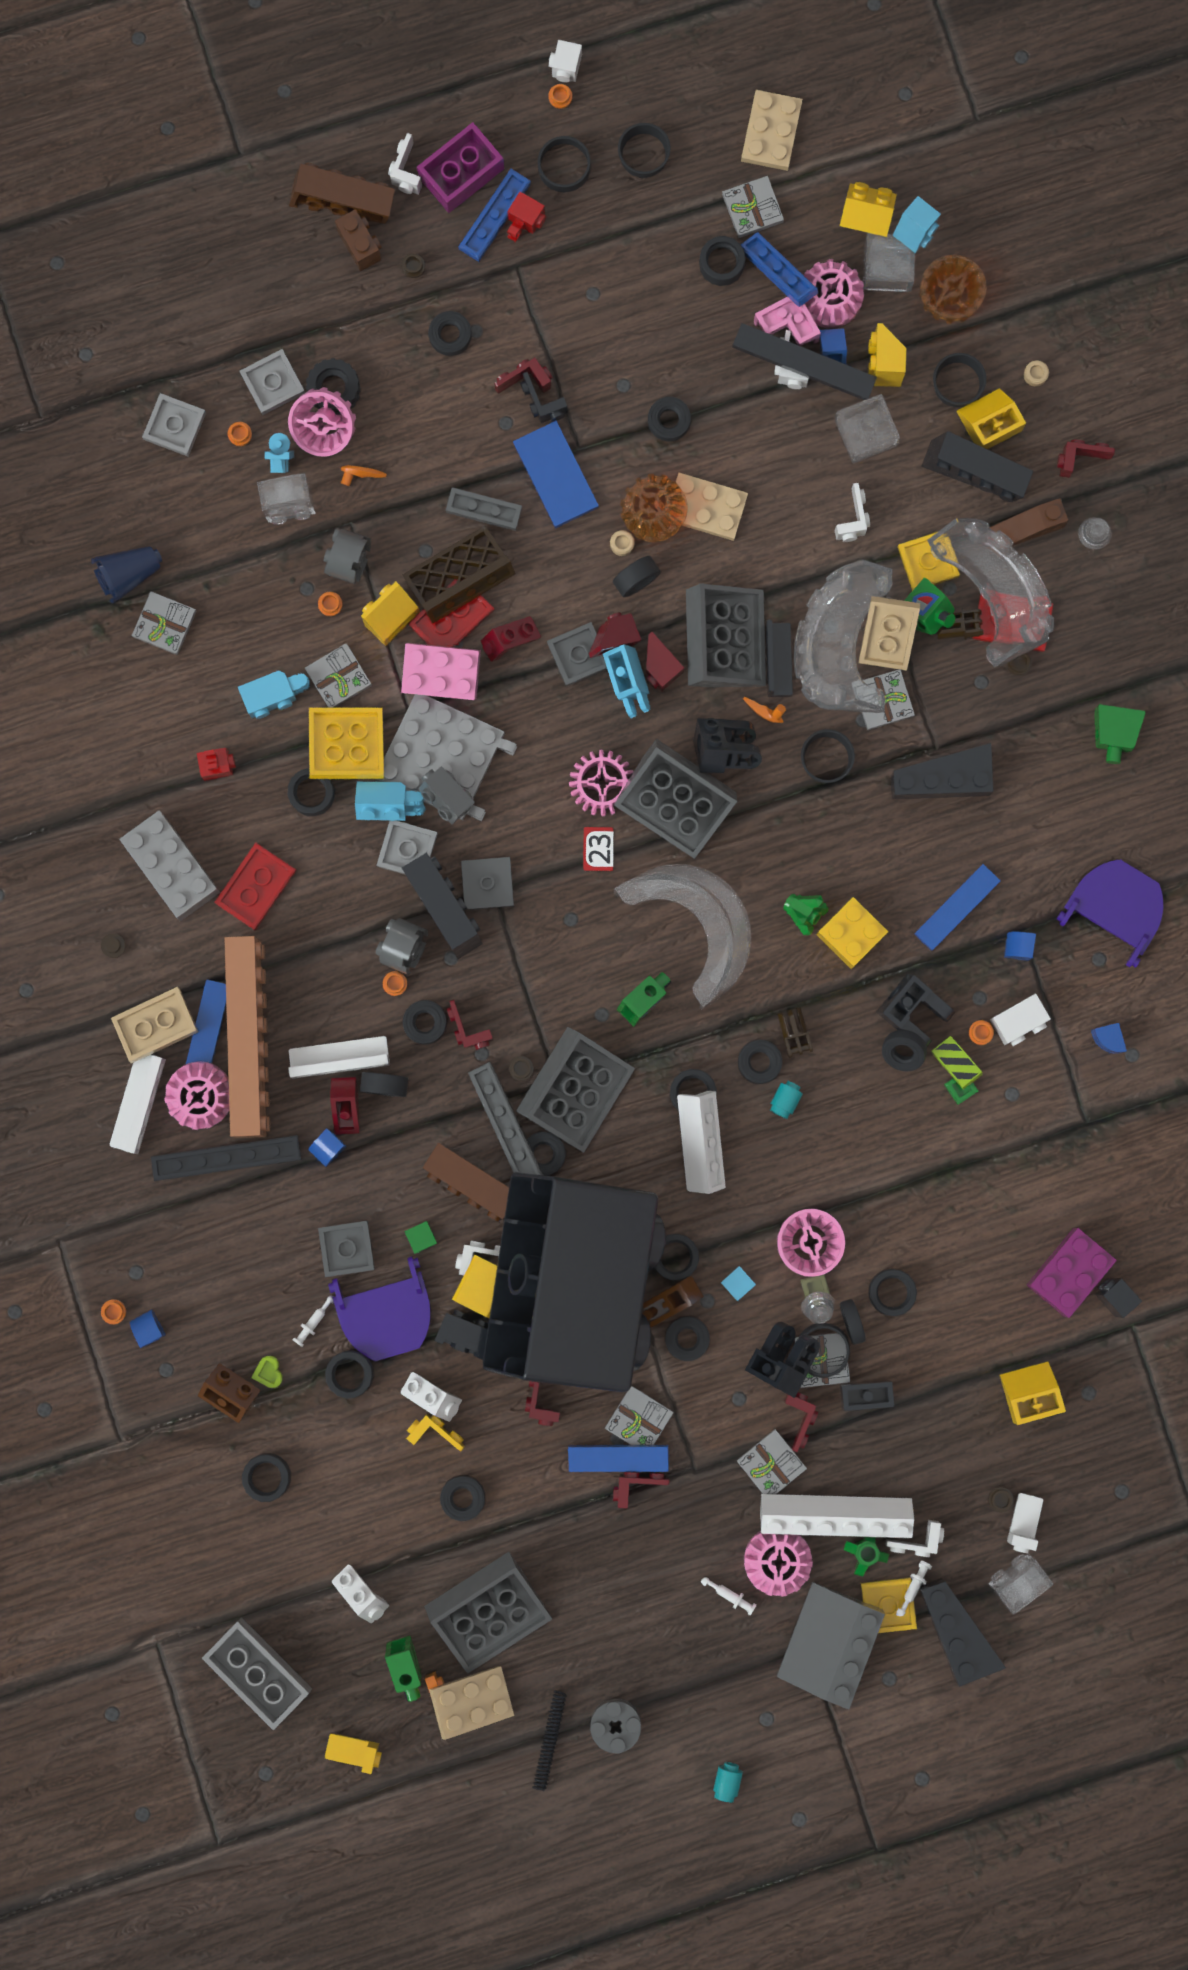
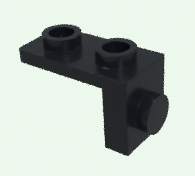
[520,372,568,423]

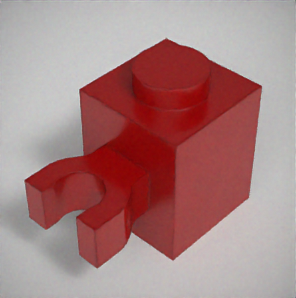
[507,192,547,242]
[197,748,236,781]

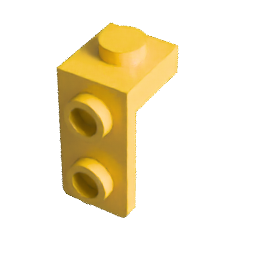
[406,1414,465,1452]
[325,1733,382,1774]

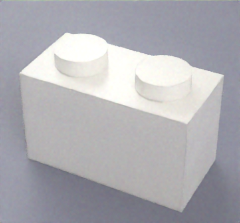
[990,994,1050,1046]

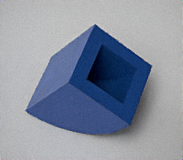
[820,328,847,364]
[1004,932,1036,961]
[1091,1023,1127,1054]
[308,1128,347,1167]
[130,1309,166,1348]

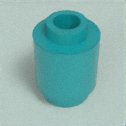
[770,1081,803,1119]
[713,1762,743,1803]

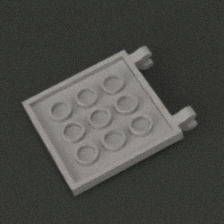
[375,694,517,821]

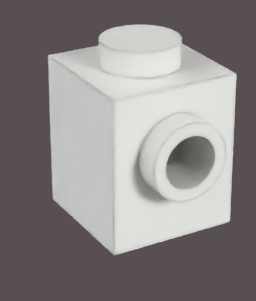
[549,40,582,82]

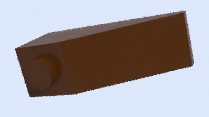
[987,498,1069,552]
[642,1276,704,1328]

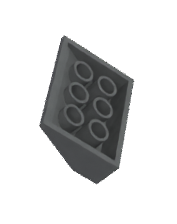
[686,583,766,687]
[614,738,737,859]
[516,1027,635,1153]
[424,1552,552,1674]
[777,1582,885,1710]

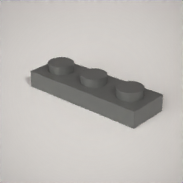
[446,487,522,531]

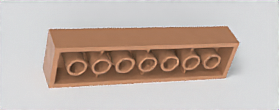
[225,936,270,1138]

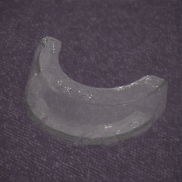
[927,518,1054,668]
[794,560,893,713]
[614,864,751,1010]

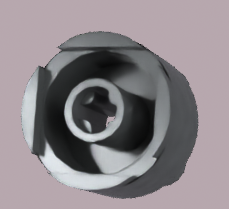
[324,528,371,584]
[376,918,428,975]
[590,1698,641,1754]

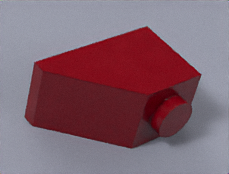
[589,612,641,658]
[646,632,684,691]
[330,1077,360,1135]

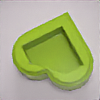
[251,1355,283,1388]

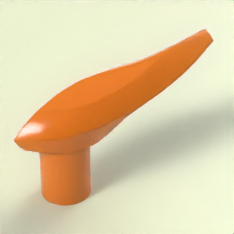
[341,465,387,486]
[743,697,786,723]

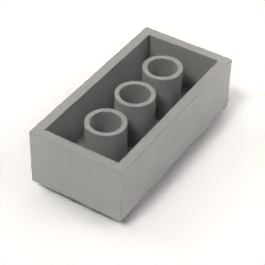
[119,810,221,921]
[202,1617,312,1730]

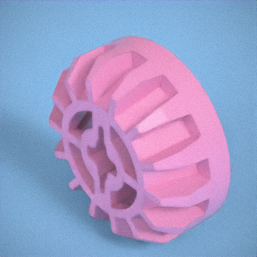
[804,259,864,328]
[288,387,356,456]
[165,1061,230,1130]
[777,1209,845,1277]
[744,1531,813,1597]

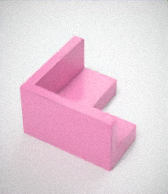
[754,297,821,346]

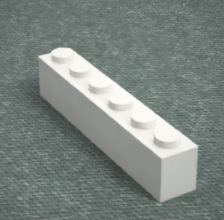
[760,1494,914,1538]

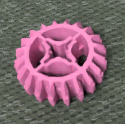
[569,750,633,816]

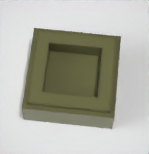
[800,1274,831,1304]

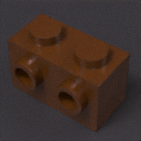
[335,209,382,271]
[198,1363,261,1423]

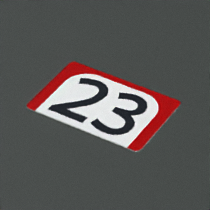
[583,827,613,871]

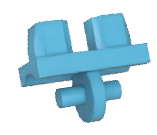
[265,433,294,473]

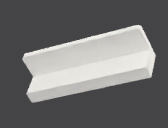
[289,1036,390,1079]
[110,1055,166,1154]
[677,1091,726,1194]

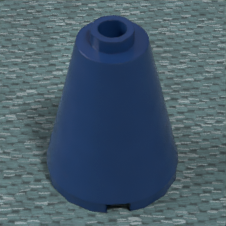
[91,546,162,603]

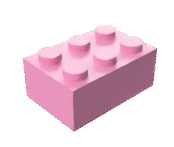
[401,643,481,700]

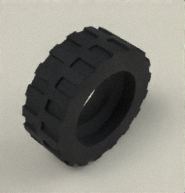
[306,358,361,415]

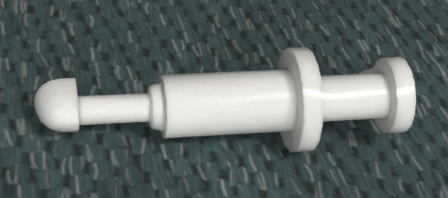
[293,1296,334,1347]
[896,1561,932,1616]
[701,1577,756,1615]

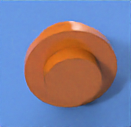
[548,84,572,109]
[228,422,252,446]
[318,592,343,616]
[383,971,407,996]
[969,1020,994,1045]
[101,1299,126,1324]

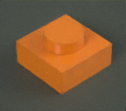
[425,1671,445,1696]

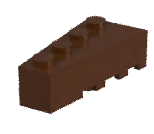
[289,163,395,224]
[423,1143,509,1223]

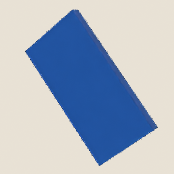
[513,421,599,529]

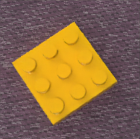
[309,708,384,779]

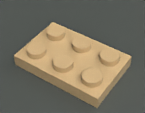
[741,90,803,171]
[665,473,748,541]
[859,596,920,670]
[111,987,198,1063]
[429,1666,514,1740]

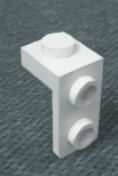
[388,133,422,195]
[774,330,808,389]
[835,483,870,542]
[455,1241,500,1275]
[401,1372,462,1422]
[1007,1493,1043,1553]
[885,1520,944,1557]
[332,1565,389,1624]

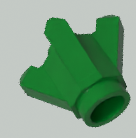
[783,894,828,935]
[844,1537,889,1577]

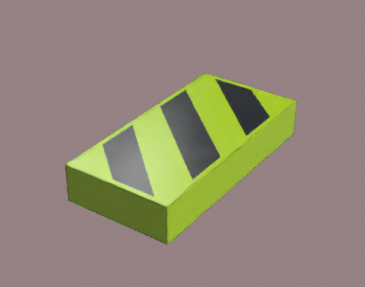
[932,1036,983,1090]

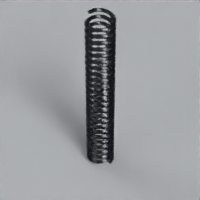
[532,1690,567,1792]

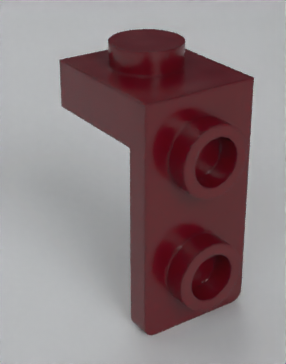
[494,357,552,394]
[1057,440,1115,478]
[480,616,541,662]
[447,1000,493,1050]
[525,1381,560,1426]
[784,1392,818,1452]
[613,1472,669,1508]

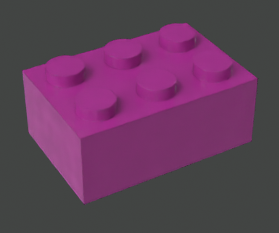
[417,122,504,213]
[1026,1228,1117,1318]

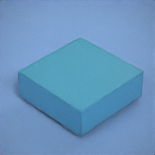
[721,1266,756,1301]

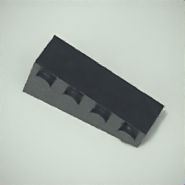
[921,431,1033,502]
[891,743,993,799]
[402,852,483,959]
[435,1309,488,1360]
[919,1578,1006,1687]

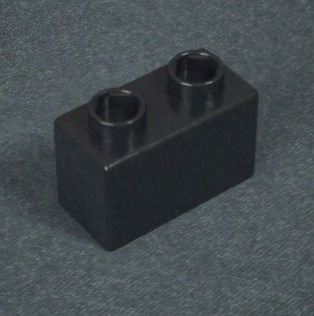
[482,1172,666,1392]

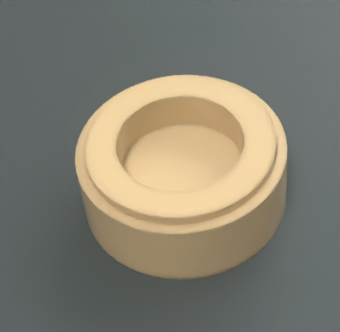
[1024,361,1049,387]
[610,530,634,556]

